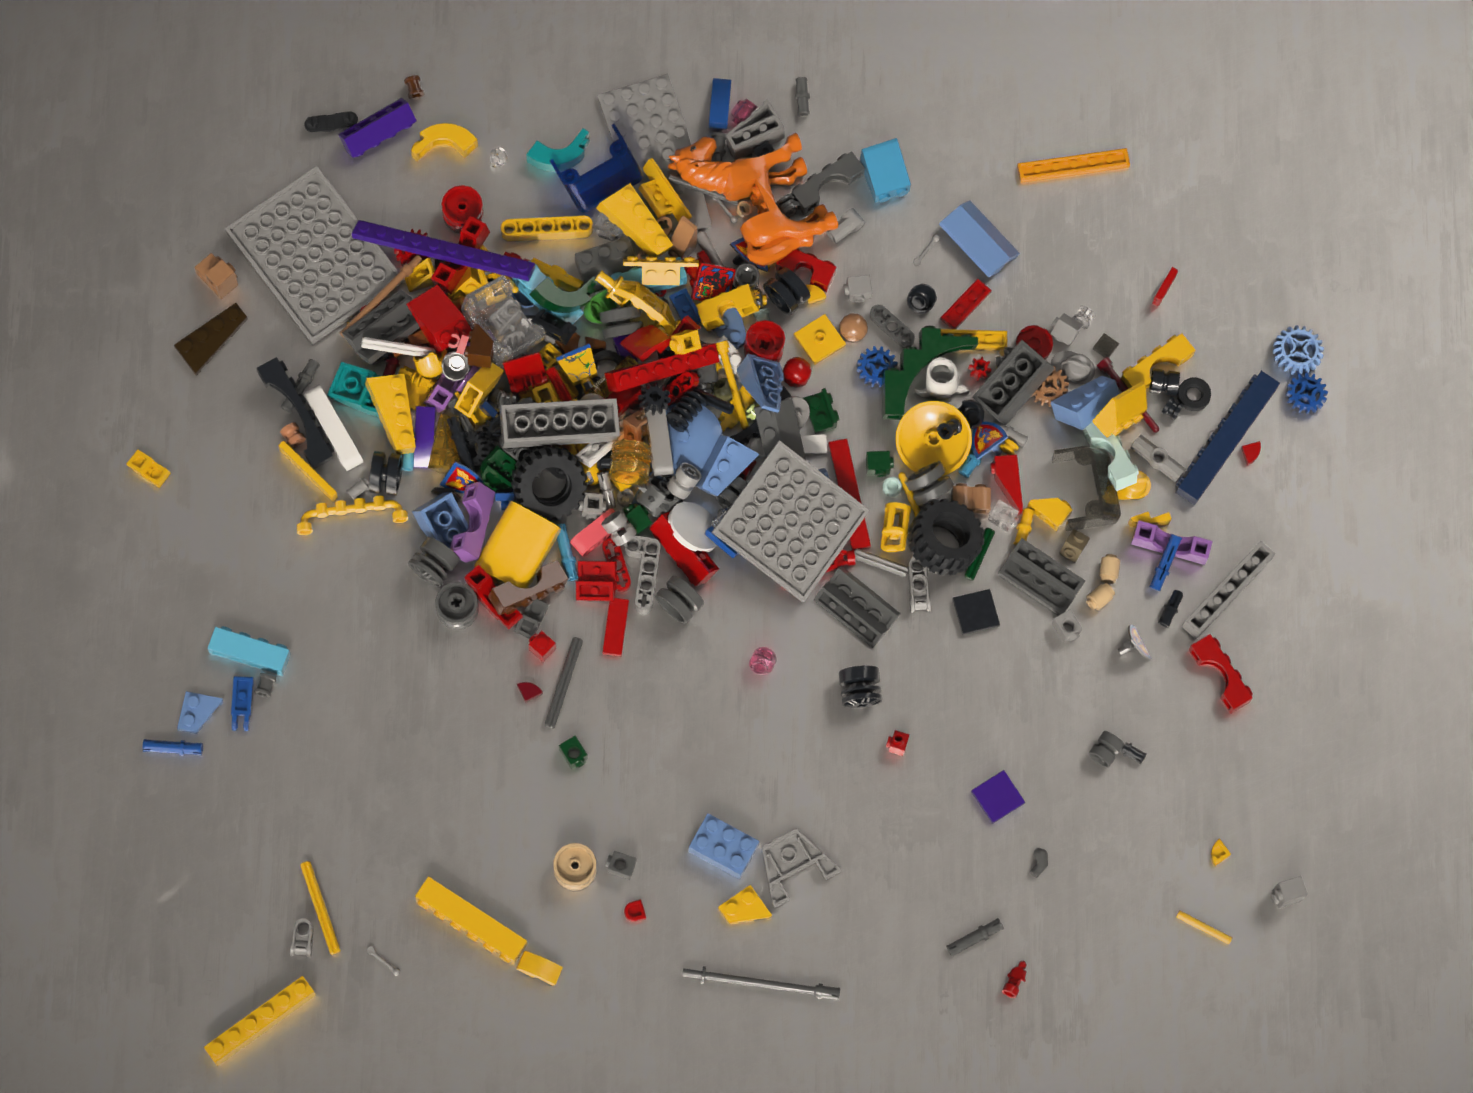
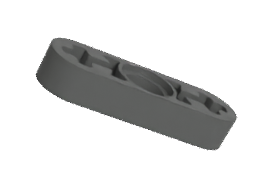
[870,305,915,348]

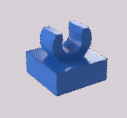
[495,492,515,510]

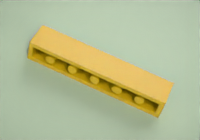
[415,876,528,964]
[204,976,316,1067]

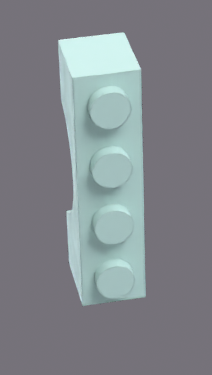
[1083,422,1139,491]

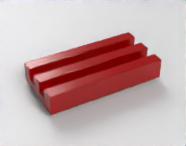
[1152,267,1178,306]

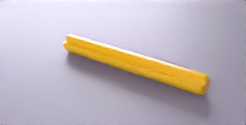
[300,861,340,955]

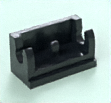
[531,309,577,345]

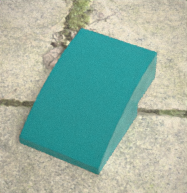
[327,362,380,418]

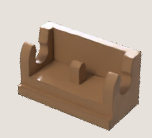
[623,410,648,458]

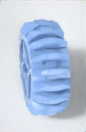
[1273,325,1324,375]

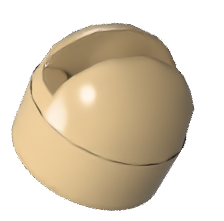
[736,201,752,217]

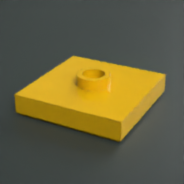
[793,314,846,365]

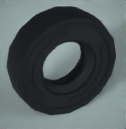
[1177,377,1211,411]

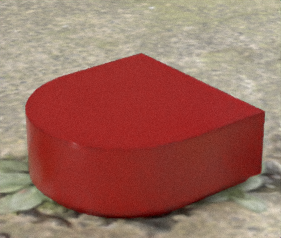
[624,899,646,922]

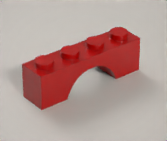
[431,216,490,294]
[1189,634,1253,714]

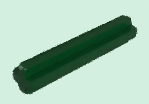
[965,528,995,581]

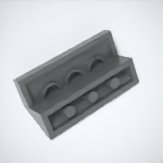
[342,289,420,365]
[998,538,1085,616]
[814,565,901,648]

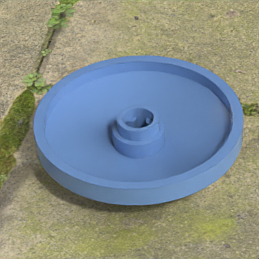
[647,404,723,476]

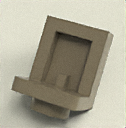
[1059,529,1090,563]

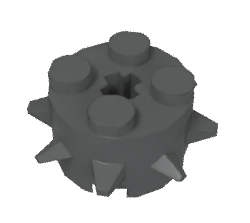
[636,473,683,518]

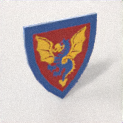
[971,421,1009,460]
[440,461,484,493]

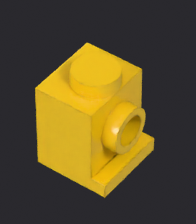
[670,330,702,354]

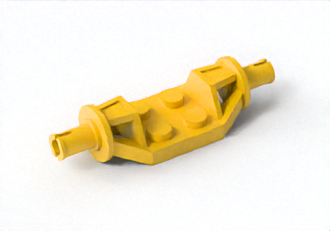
[595,270,681,336]

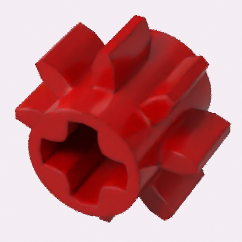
[968,357,992,381]

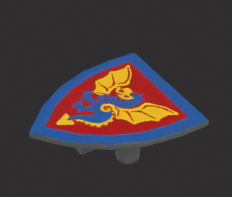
[1118,625,1152,660]

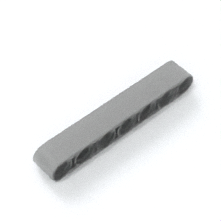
[637,350,673,476]

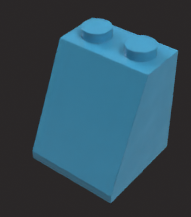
[860,138,911,202]

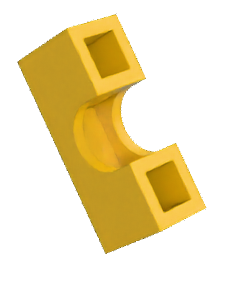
[696,284,759,331]

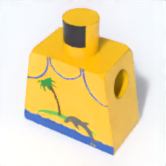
[556,344,598,392]

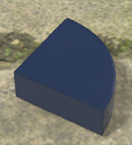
[479,400,498,418]

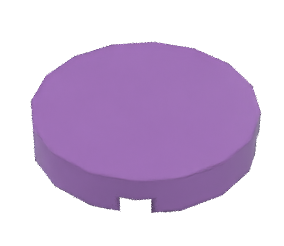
[455,366,479,394]

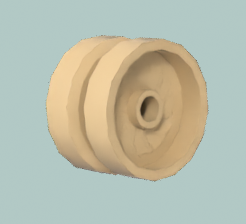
[553,843,597,891]

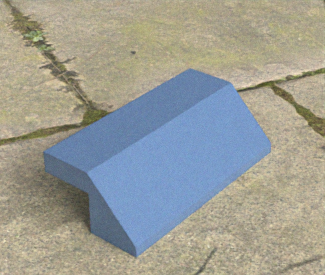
[939,201,1020,277]

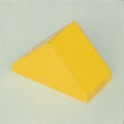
[405,258,435,292]

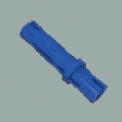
[1149,534,1182,591]
[142,739,203,756]

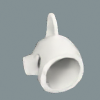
[915,357,970,399]

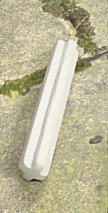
[361,337,435,357]

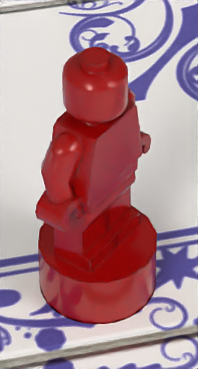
[1002,961,1027,998]

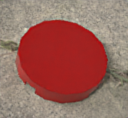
[1015,325,1053,359]

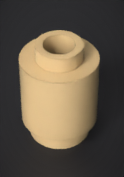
[1099,554,1121,584]
[1086,583,1115,611]

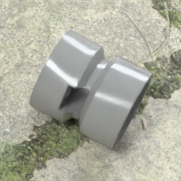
[667,462,702,499]
[601,510,637,546]

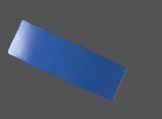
[709,78,731,129]

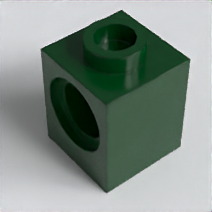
[559,735,588,769]

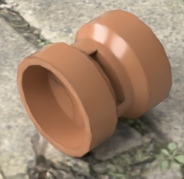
[280,422,306,449]

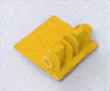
[398,365,437,411]

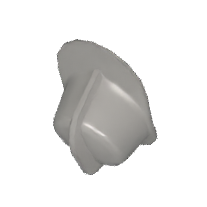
[1051,350,1095,384]

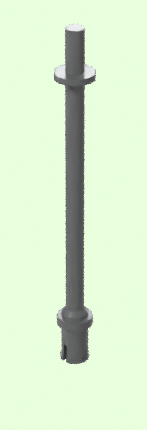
[682,966,840,1001]

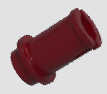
[382,357,400,376]

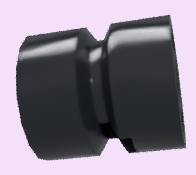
[1150,368,1180,396]

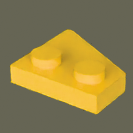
[718,885,772,924]

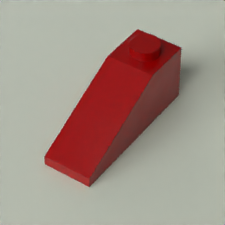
[990,455,1023,515]

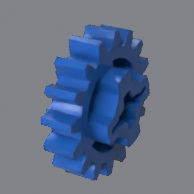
[857,346,898,388]
[1286,373,1328,414]

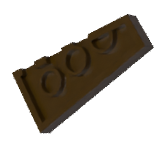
[174,303,248,376]

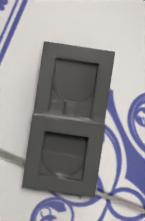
[514,599,550,639]

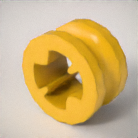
[1000,439,1019,455]

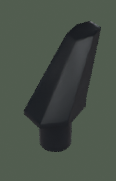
[431,487,462,503]

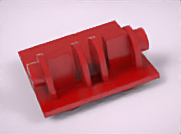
[503,352,548,394]

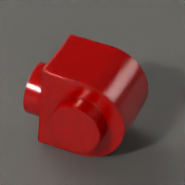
[886,730,910,756]

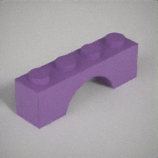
[423,342,470,413]
[450,482,495,563]
[1131,520,1213,565]

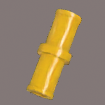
[1013,508,1035,546]

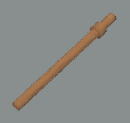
[339,255,422,338]

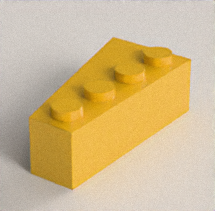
[596,183,673,258]
[365,374,416,454]

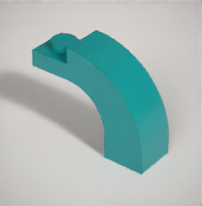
[526,128,590,172]

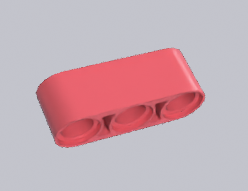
[570,508,616,557]

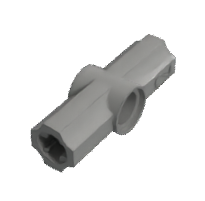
[1130,435,1186,483]

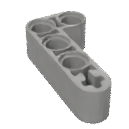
[624,536,661,615]

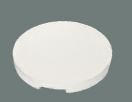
[668,502,717,552]

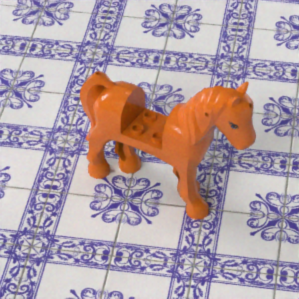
[668,133,838,266]

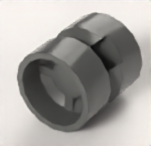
[735,264,759,289]
[1088,731,1124,768]

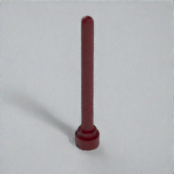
[1096,357,1159,433]

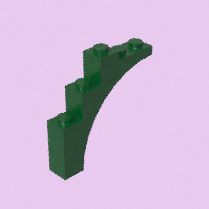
[882,326,978,420]

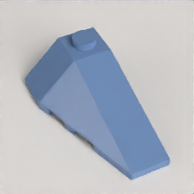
[737,354,784,413]

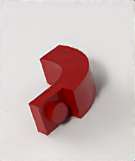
[464,565,523,630]

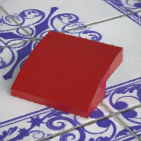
[620,324,672,362]
[576,560,617,601]

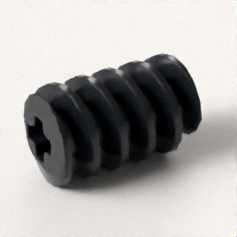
[666,390,707,432]

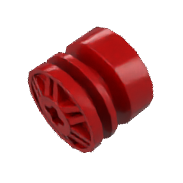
[744,320,785,362]

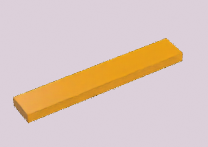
[1017,148,1130,183]

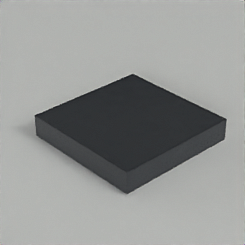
[952,589,1000,635]

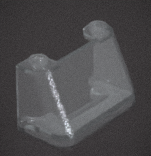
[461,275,546,369]

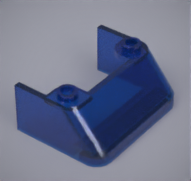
[550,124,643,213]

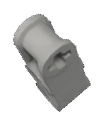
[908,557,931,613]

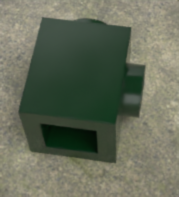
[866,451,894,477]
[622,503,652,535]

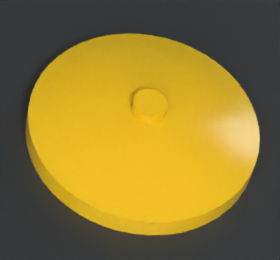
[896,401,972,476]

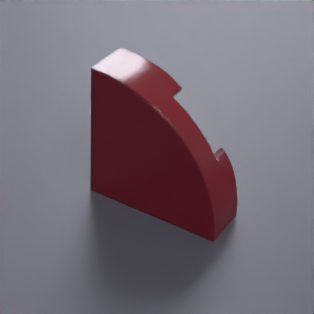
[517,682,543,703]

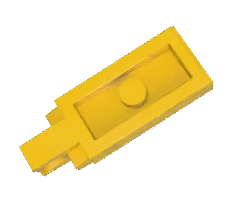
[718,385,755,432]

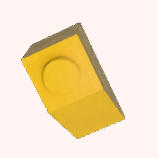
[1027,498,1073,532]

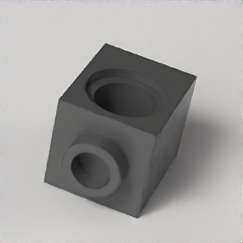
[605,851,637,880]

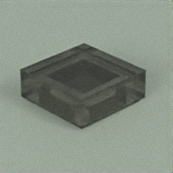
[1093,333,1119,358]

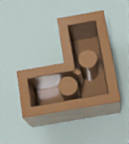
[194,253,238,300]

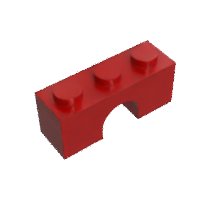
[775,248,837,292]

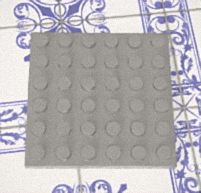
[712,440,870,602]

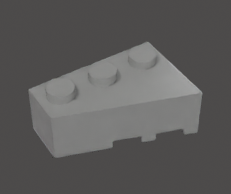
[726,99,785,160]

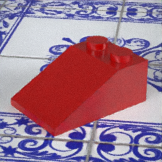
[406,284,472,353]

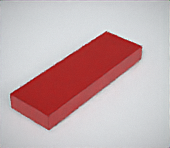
[940,279,992,329]
[602,598,629,657]

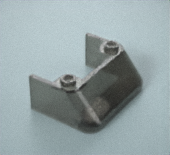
[1052,446,1121,531]

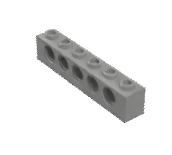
[1182,541,1275,639]

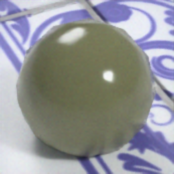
[713,378,733,401]

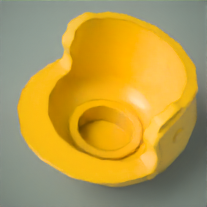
[413,349,447,378]

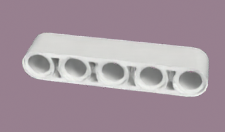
[302,385,364,471]

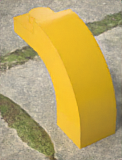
[411,123,478,161]

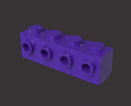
[338,98,417,158]

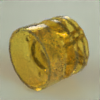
[608,440,652,485]

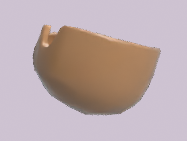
[839,313,868,342]

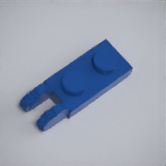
[231,676,254,731]

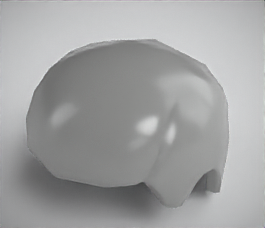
[441,350,470,381]

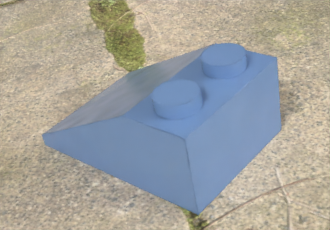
[412,492,469,549]

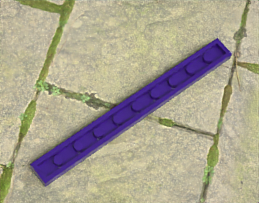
[352,220,535,281]

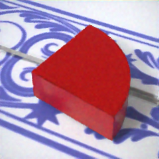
[1241,441,1261,465]

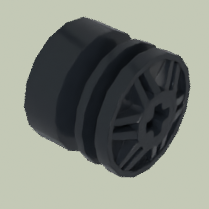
[839,665,882,708]

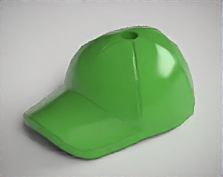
[584,290,617,324]

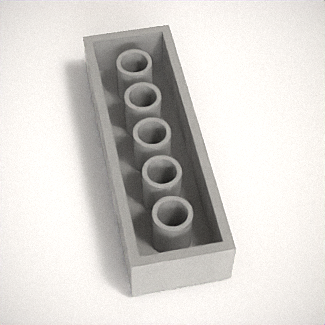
[500,398,620,448]

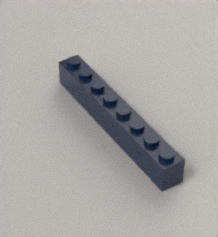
[1176,370,1280,506]

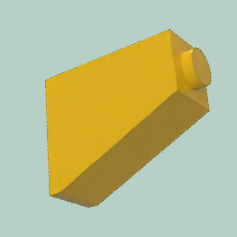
[454,362,504,418]

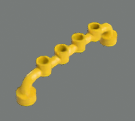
[296,496,408,535]

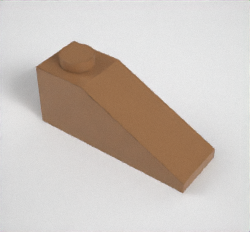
[668,216,698,260]

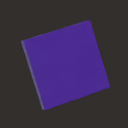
[971,770,1025,824]

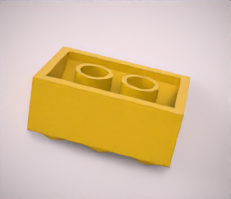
[1092,381,1147,438]

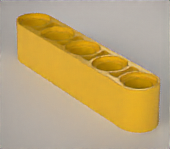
[501,216,593,242]

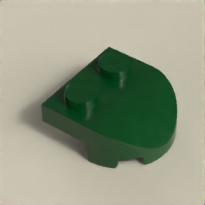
[480,445,517,493]

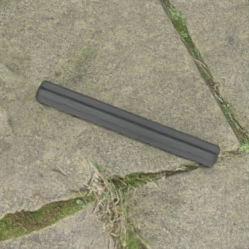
[545,637,583,729]

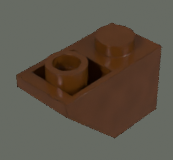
[465,324,494,368]

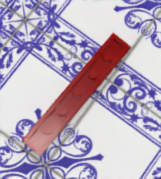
[828,439,871,551]

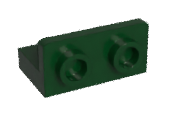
[803,388,839,434]

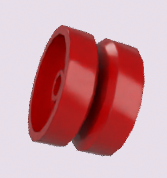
[441,185,484,233]

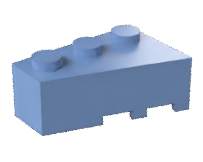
[1051,375,1119,430]
[696,435,760,496]

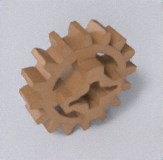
[1031,366,1069,407]

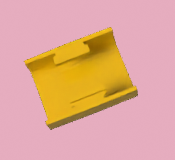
[474,501,561,589]

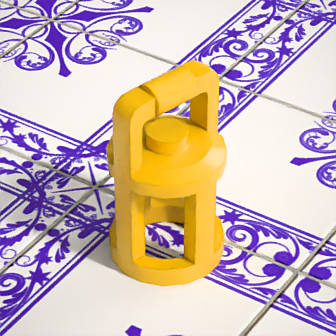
[881,502,911,552]

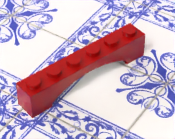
[604,343,720,392]

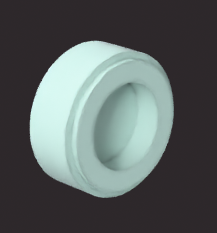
[882,477,902,497]

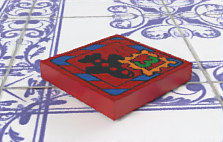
[691,261,736,301]

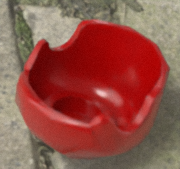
[783,357,812,388]

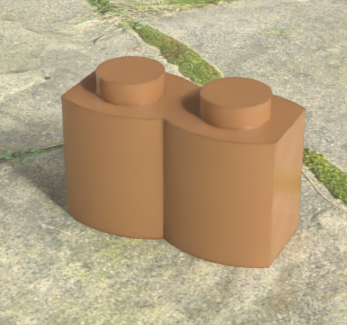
[951,483,991,514]

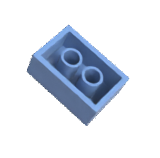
[688,813,759,879]

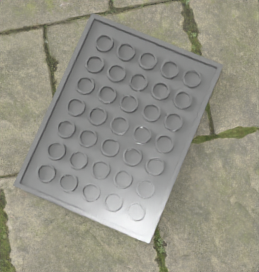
[225,166,405,345]

